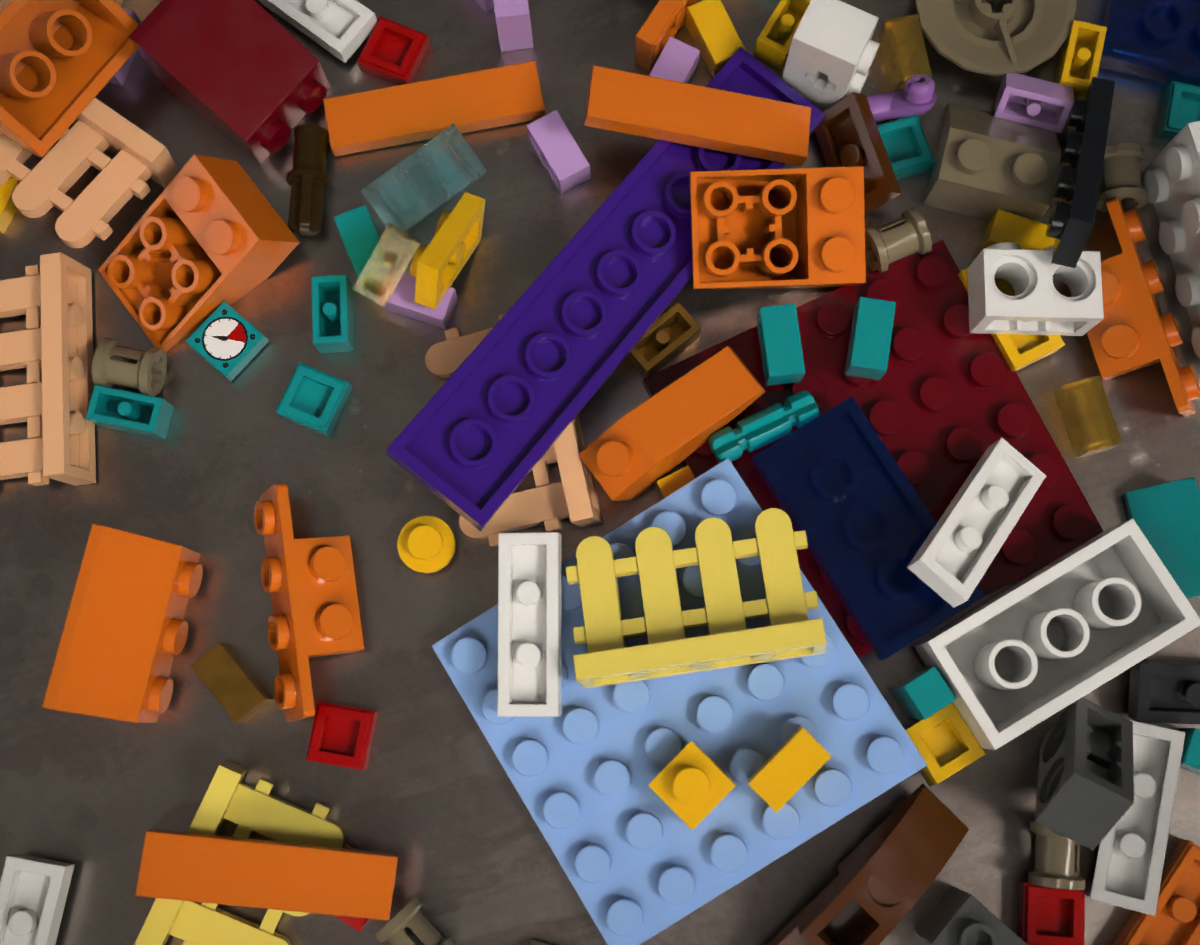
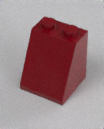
[128,0,331,164]

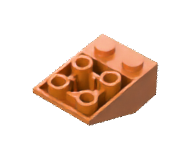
[98,154,300,352]
[690,166,866,289]

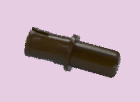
[286,124,330,237]

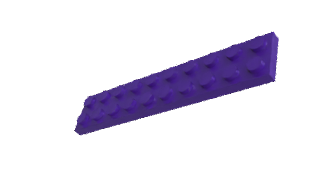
[386,47,825,531]

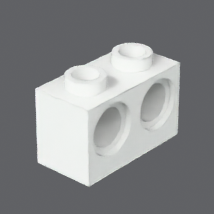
[967,242,1104,336]

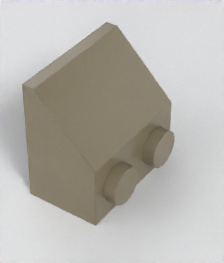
[923,102,1061,221]

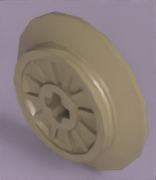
[914,0,1077,77]

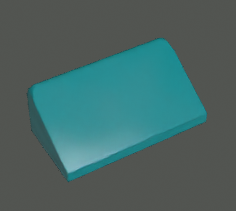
[1123,477,1200,599]

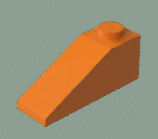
[578,346,766,501]

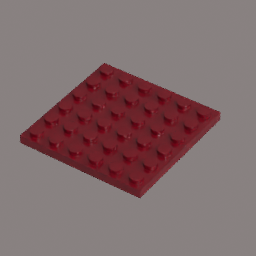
[643,240,1103,658]

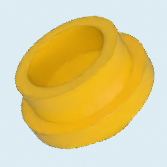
[397,516,456,574]

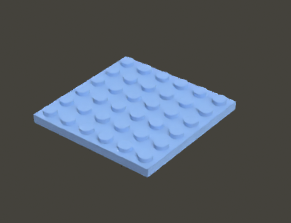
[432,458,927,945]

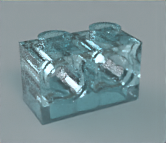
[361,124,488,240]

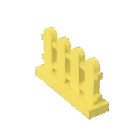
[566,508,827,689]
[134,759,344,945]

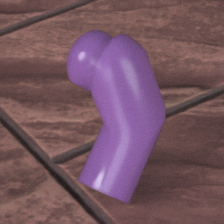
[866,74,937,122]

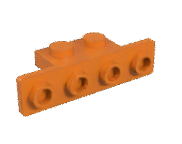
[1087,198,1200,417]
[254,483,364,722]

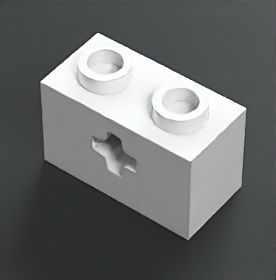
[782,0,880,111]

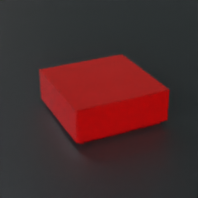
[357,16,430,85]
[306,701,379,771]
[1017,880,1085,945]

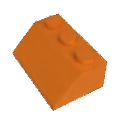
[0,0,139,157]
[42,524,203,723]

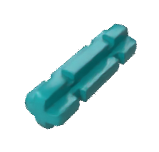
[708,391,820,463]

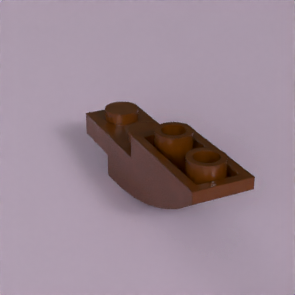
[767,783,969,945]

